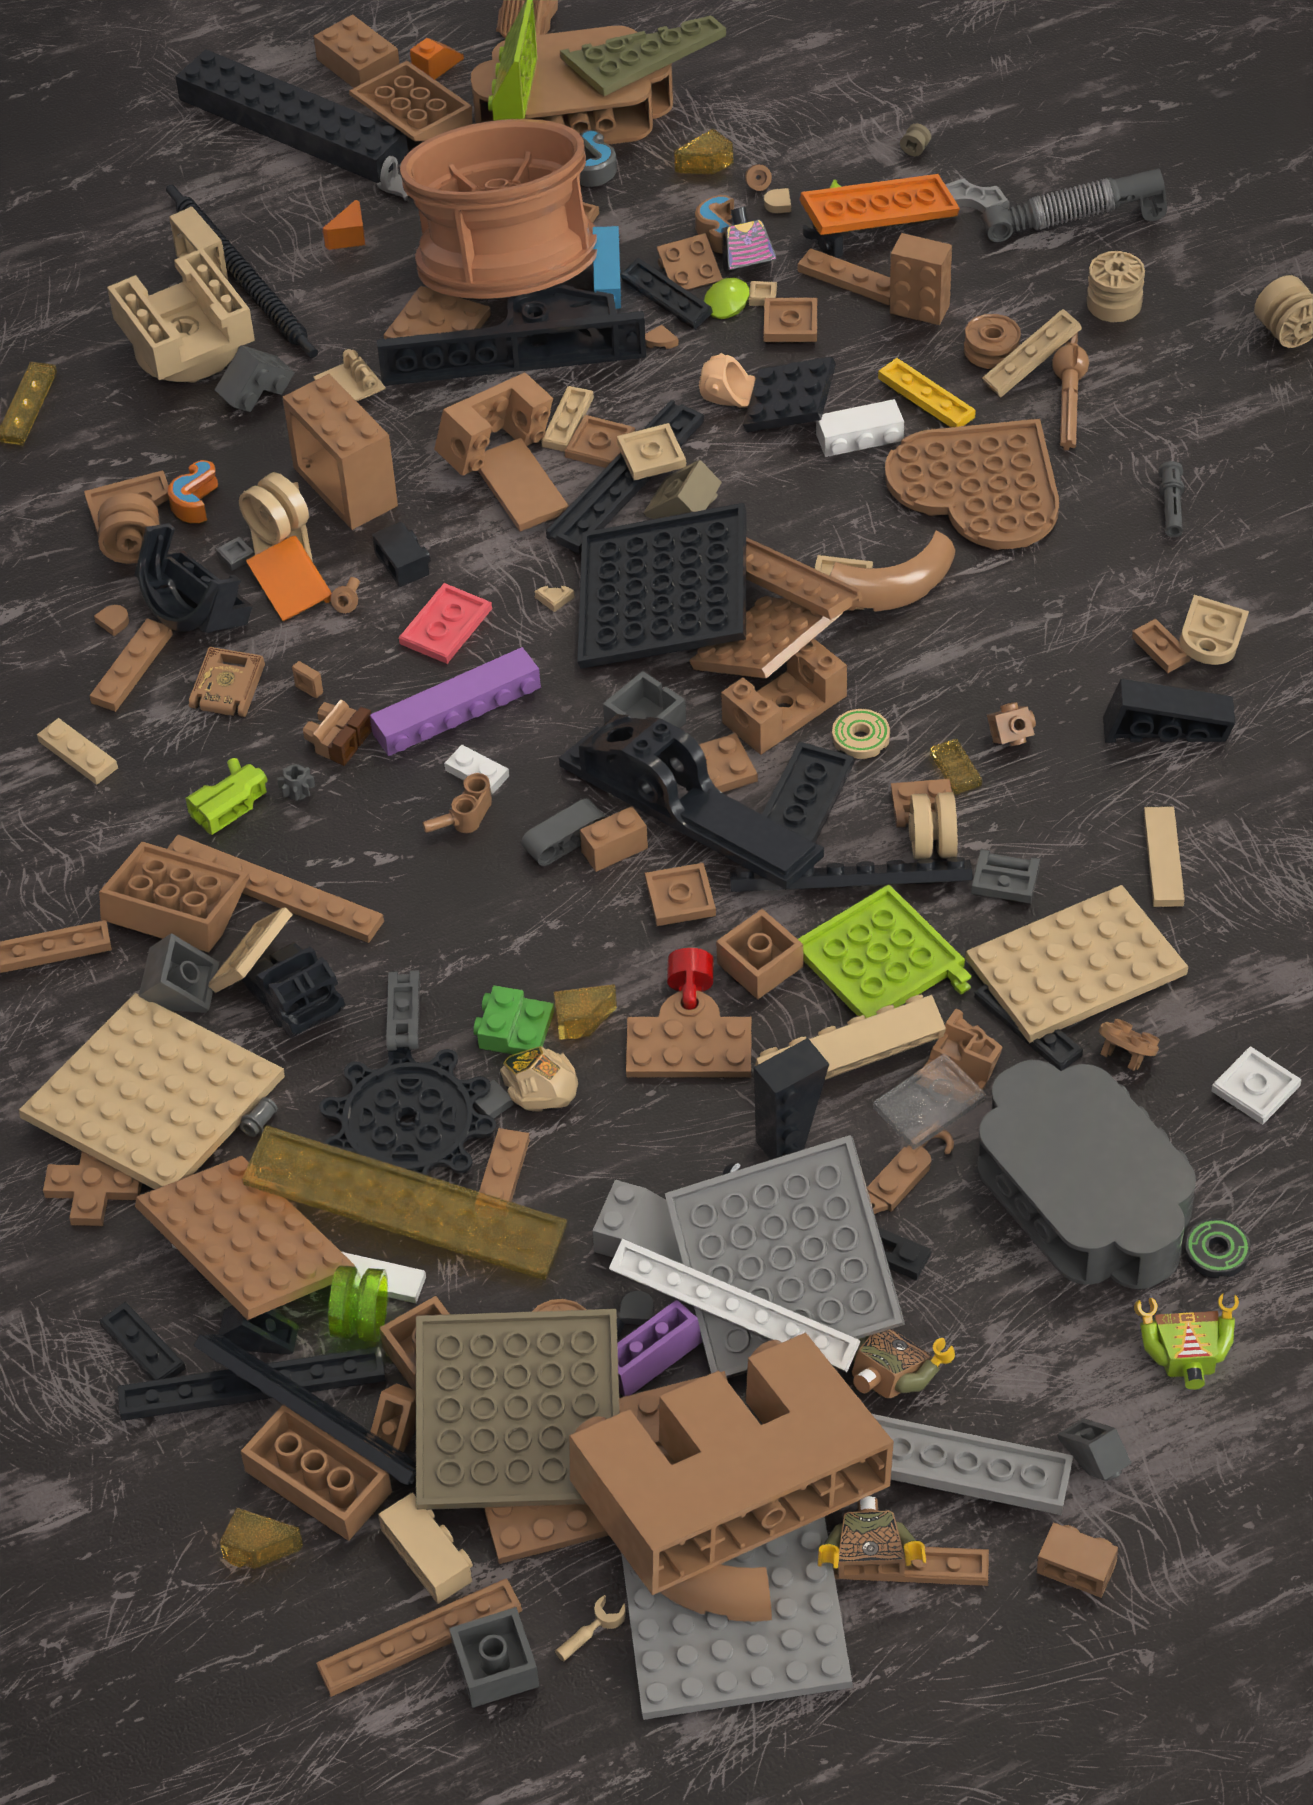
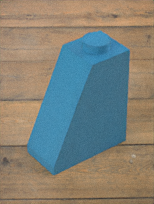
[592,226,621,309]

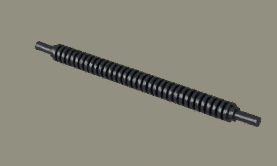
[166,184,318,358]

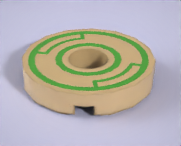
[832,709,890,759]

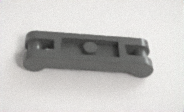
[386,970,420,1051]

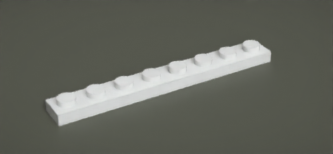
[609,1239,860,1372]

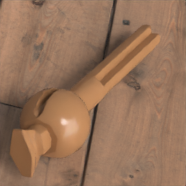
[1052,332,1089,450]

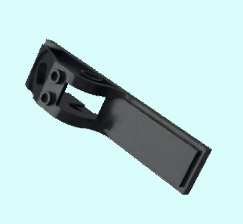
[377,284,646,386]
[559,714,824,890]

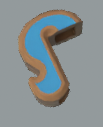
[695,195,734,254]

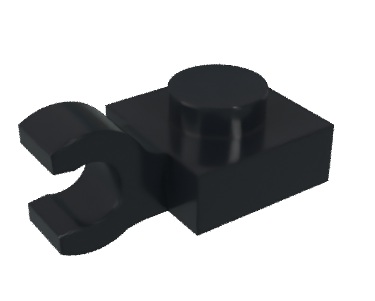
[803,224,843,258]

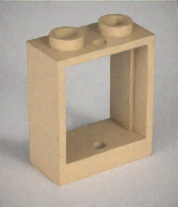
[169,207,228,280]

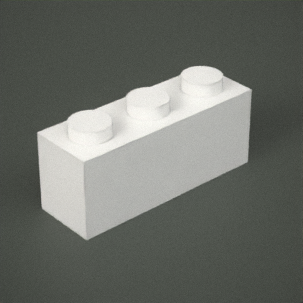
[816,399,904,457]

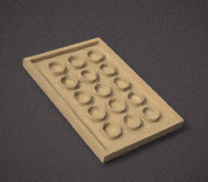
[965,885,1188,1043]

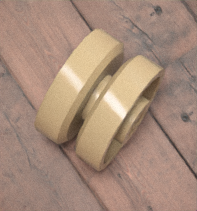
[238,472,309,545]
[909,792,958,860]

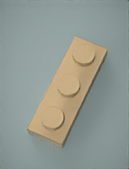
[37,718,118,785]

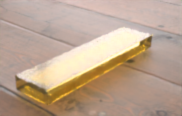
[0,362,57,445]

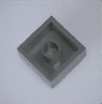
[449,1607,540,1708]

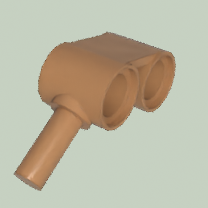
[422,773,492,833]

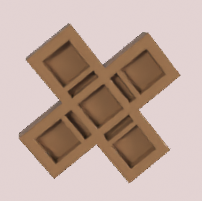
[43,1151,142,1226]

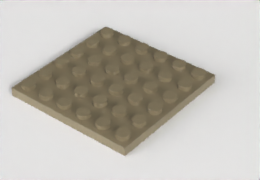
[416,1309,620,1510]

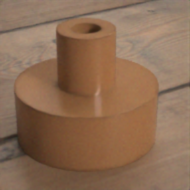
[745,164,772,191]

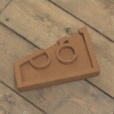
[84,470,169,535]

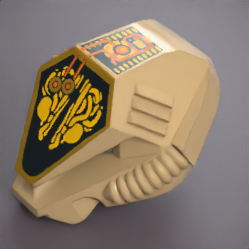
[500,1046,578,1112]

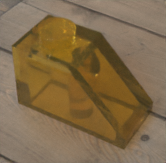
[674,129,733,174]
[554,984,617,1040]
[220,1508,303,1569]

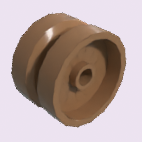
[98,493,159,564]

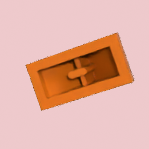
[323,200,365,250]

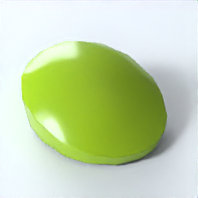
[704,278,750,319]

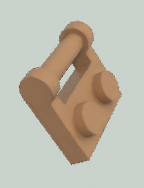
[891,779,952,828]

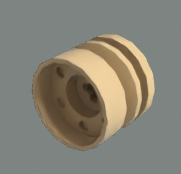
[1087,251,1145,322]
[1254,275,1313,348]

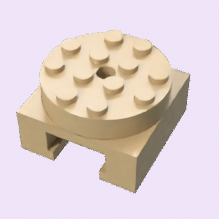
[107,248,255,383]

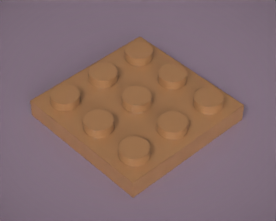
[384,286,491,339]

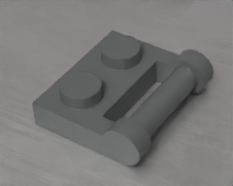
[971,849,1041,904]

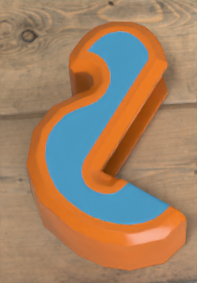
[168,460,218,523]

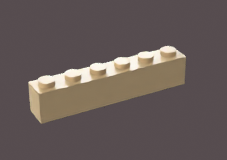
[755,994,946,1080]

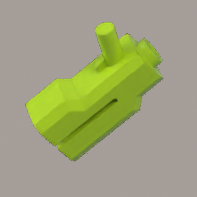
[185,758,268,835]

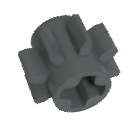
[277,764,315,801]

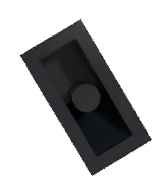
[219,1305,299,1355]

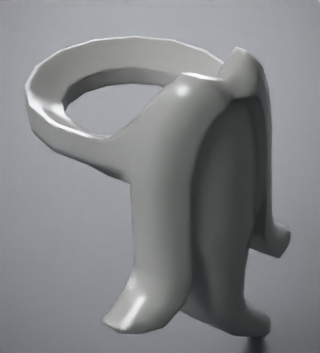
[377,156,408,201]

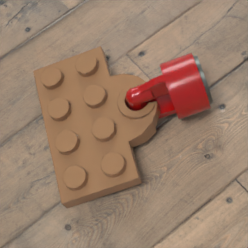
[626,947,752,1077]

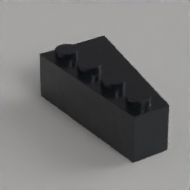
[1103,679,1236,743]
[754,1038,829,1160]

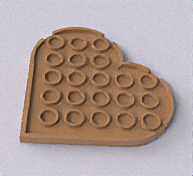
[885,419,1059,550]

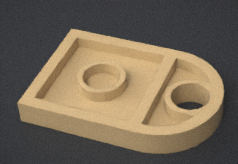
[1179,595,1249,665]

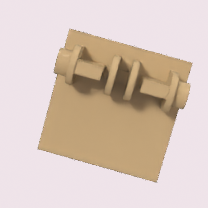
[313,349,386,401]

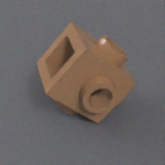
[987,702,1036,746]

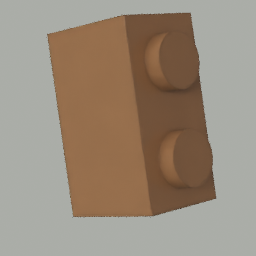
[580,806,648,872]
[1037,1522,1118,1598]

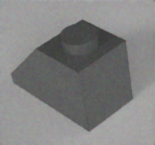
[1057,1418,1132,1481]

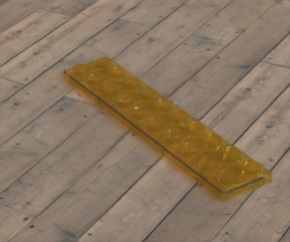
[242,1125,567,1280]

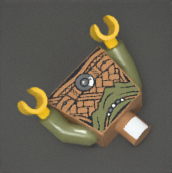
[852,1329,955,1399]
[817,1496,926,1579]

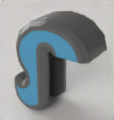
[580,130,617,187]

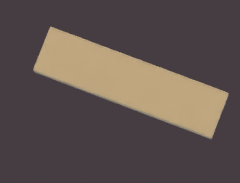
[982,309,1082,398]
[1144,807,1185,907]

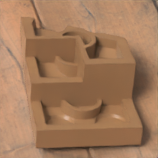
[915,1009,1003,1109]

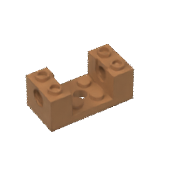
[434,372,553,476]
[721,638,847,755]

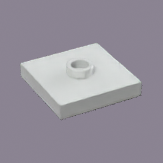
[1211,1046,1301,1125]

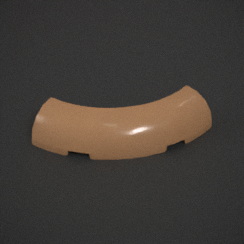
[829,530,955,611]
[660,1564,772,1622]

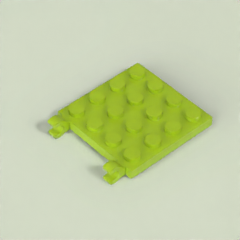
[798,884,971,1018]

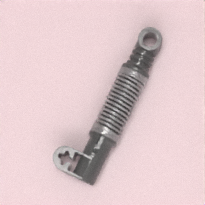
[982,168,1167,242]

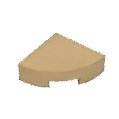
[535,586,575,612]

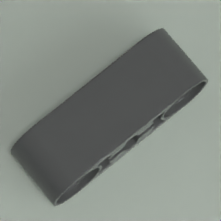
[521,798,606,866]

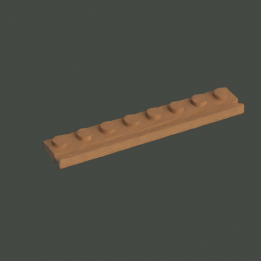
[746,537,863,620]

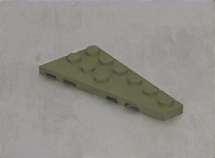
[560,16,726,96]

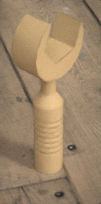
[555,1595,626,1661]

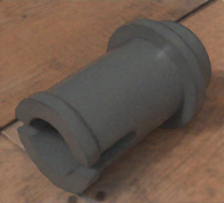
[240,1097,278,1137]

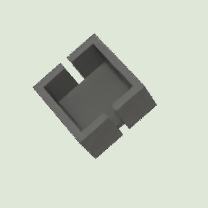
[603,671,686,728]

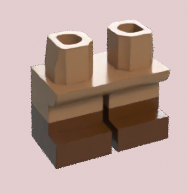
[303,699,372,766]

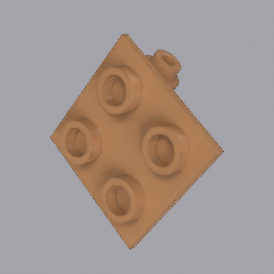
[657,233,723,290]

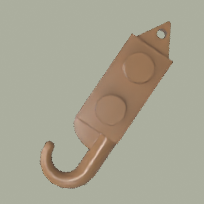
[867,1127,954,1214]

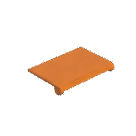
[246,536,332,622]

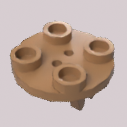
[1099,1019,1160,1071]

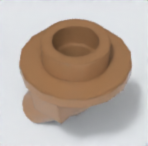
[331,577,360,614]

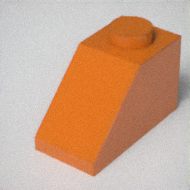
[410,38,464,80]

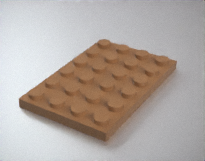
[135,1156,355,1320]

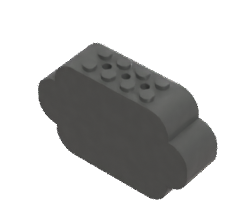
[977,1060,1196,1289]

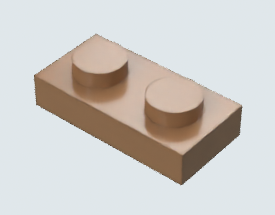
[1132,619,1191,673]

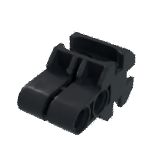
[242,942,345,1038]

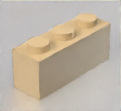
[378,1492,473,1604]

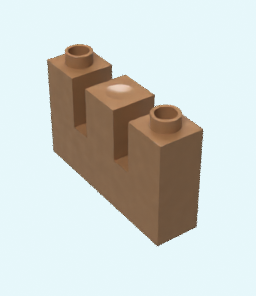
[569,1332,894,1595]

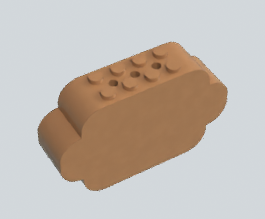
[471,26,673,145]

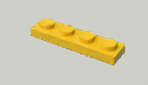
[878,358,975,427]

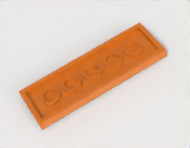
[799,174,960,235]

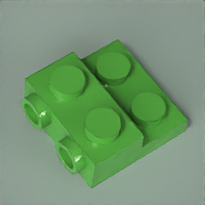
[473,985,555,1055]

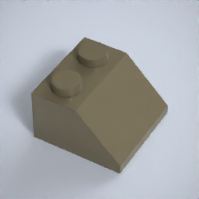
[644,460,722,519]

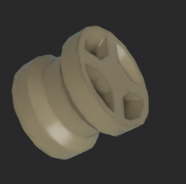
[900,123,931,156]

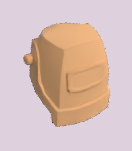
[699,353,756,408]

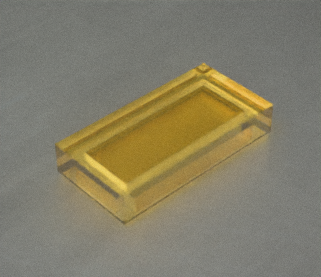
[930,738,982,795]

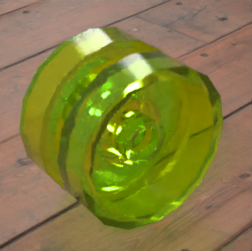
[328,1265,388,1342]

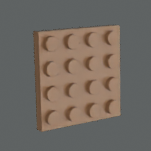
[689,596,843,678]

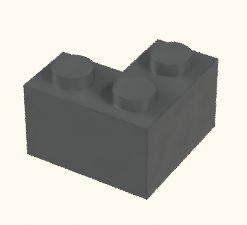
[215,345,295,412]

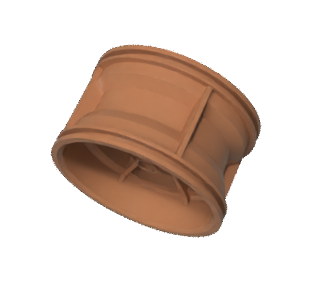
[400,119,597,299]

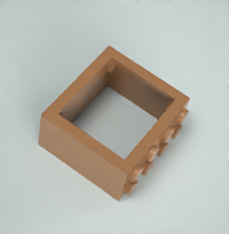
[283,374,398,530]

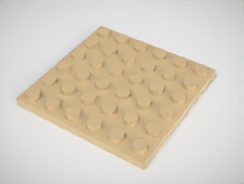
[19,993,285,1189]

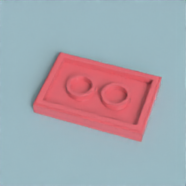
[399,583,492,664]

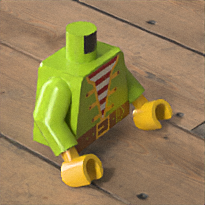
[1134,1294,1239,1390]

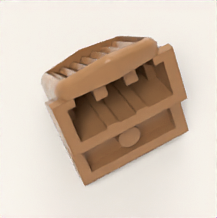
[496,0,558,38]

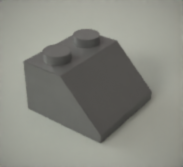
[139,933,219,1013]

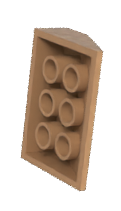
[349,60,472,141]
[99,842,249,952]

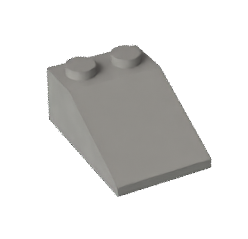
[593,1180,683,1264]

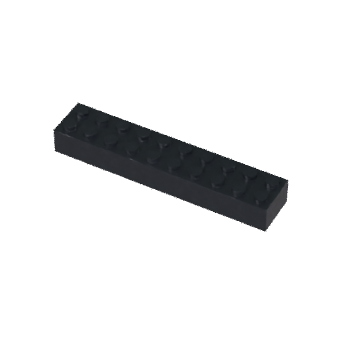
[175,49,408,183]

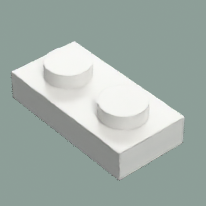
[444,745,509,795]

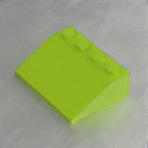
[488,0,538,121]

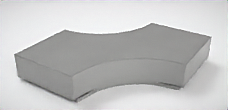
[945,178,1009,213]

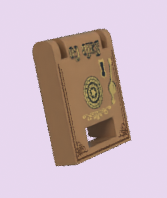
[189,647,265,717]

